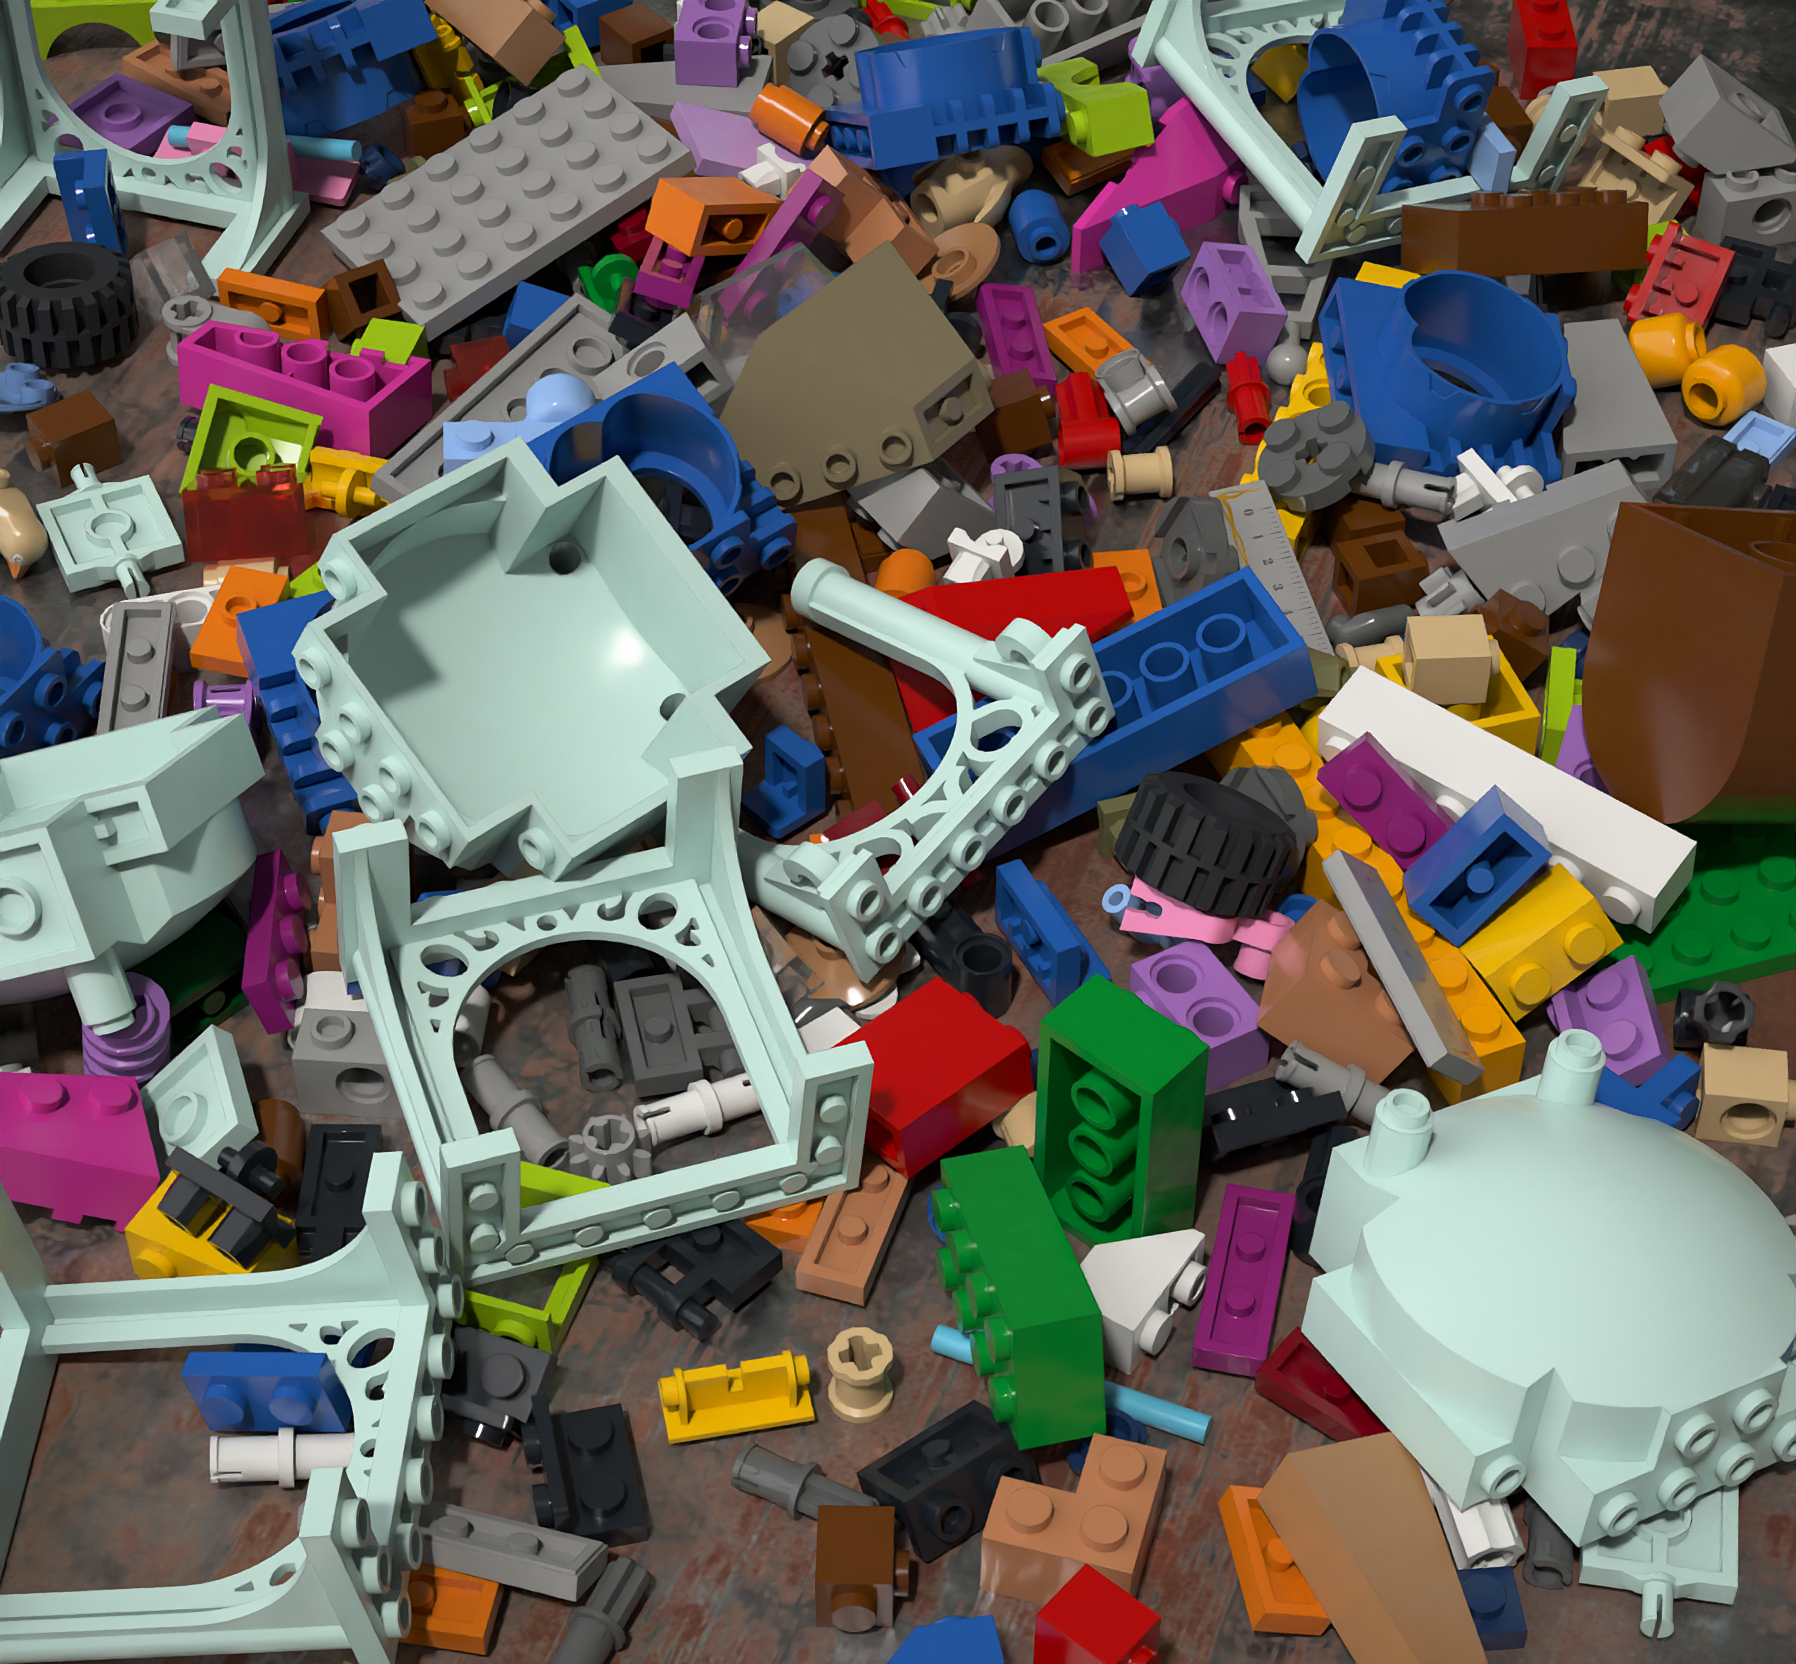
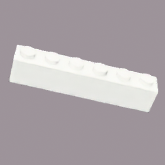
[1318,665,1697,934]

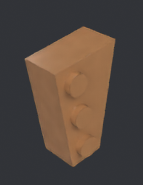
[424,0,566,87]

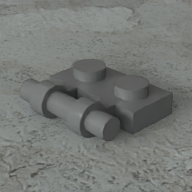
[613,972,746,1098]

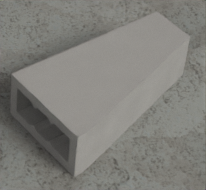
[597,55,774,121]
[1556,318,1678,490]

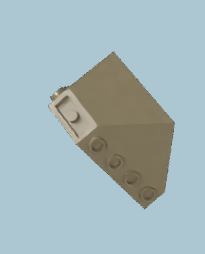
[699,239,995,531]

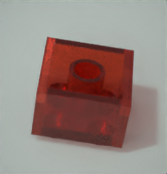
[182,463,317,563]

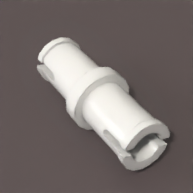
[633,1072,761,1148]
[210,1427,355,1488]

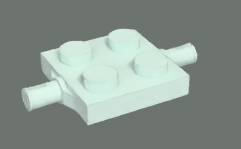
[36,463,185,599]
[1578,1484,1739,1638]

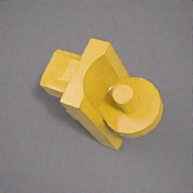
[308,446,390,520]

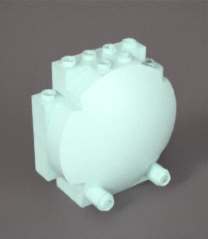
[291,436,772,882]
[0,705,265,1036]
[1301,1029,1796,1548]

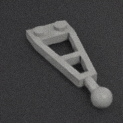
[1238,184,1337,386]

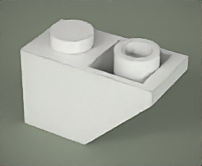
[1080,1229,1209,1375]

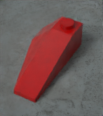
[888,565,1134,734]

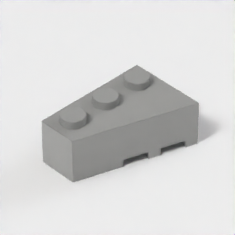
[1437,459,1653,615]

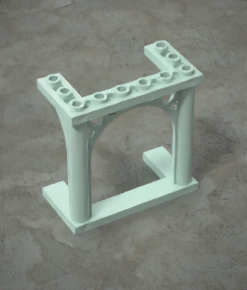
[0,0,311,297]
[1131,0,1610,264]
[332,744,874,1289]
[0,1151,464,1664]

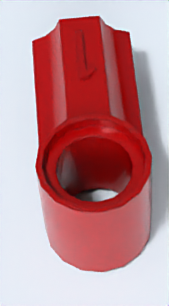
[1054,372,1121,471]

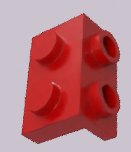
[1623,221,1737,331]

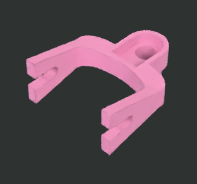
[1120,876,1295,980]

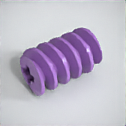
[82,972,170,1091]

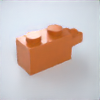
[645,176,784,257]

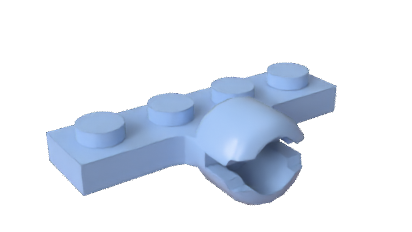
[443,373,669,479]

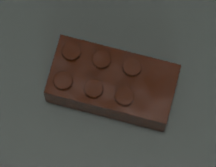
[1401,187,1649,277]

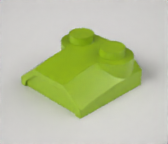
[178,383,323,528]

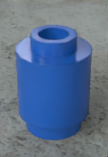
[1008,189,1070,264]

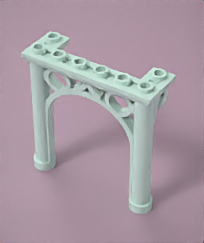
[650,558,1115,983]

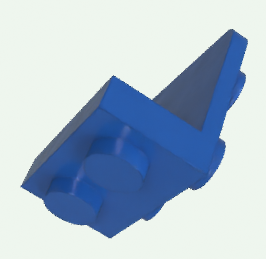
[180,1334,379,1432]

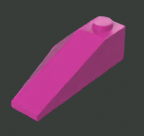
[1071,95,1249,274]

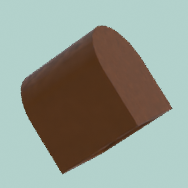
[1582,502,1796,825]

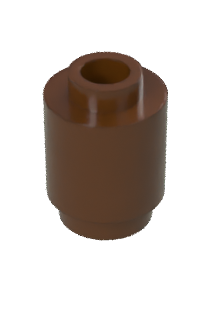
[248,1099,307,1204]

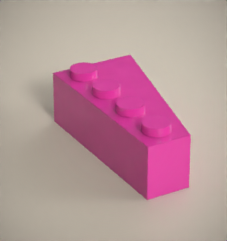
[177,320,432,459]
[0,1072,160,1233]

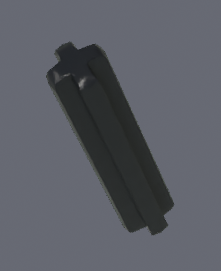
[1121,362,1222,455]

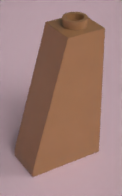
[1256,1431,1488,1664]

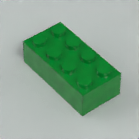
[1033,973,1210,1249]
[931,1144,1106,1450]

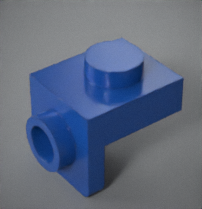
[740,724,826,839]

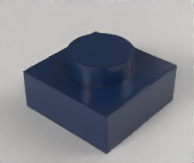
[1456,1566,1528,1651]

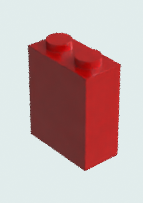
[831,976,1034,1179]

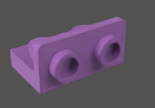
[1544,955,1672,1087]

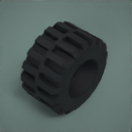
[0,241,139,369]
[1114,771,1297,917]

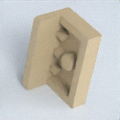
[1577,124,1695,225]

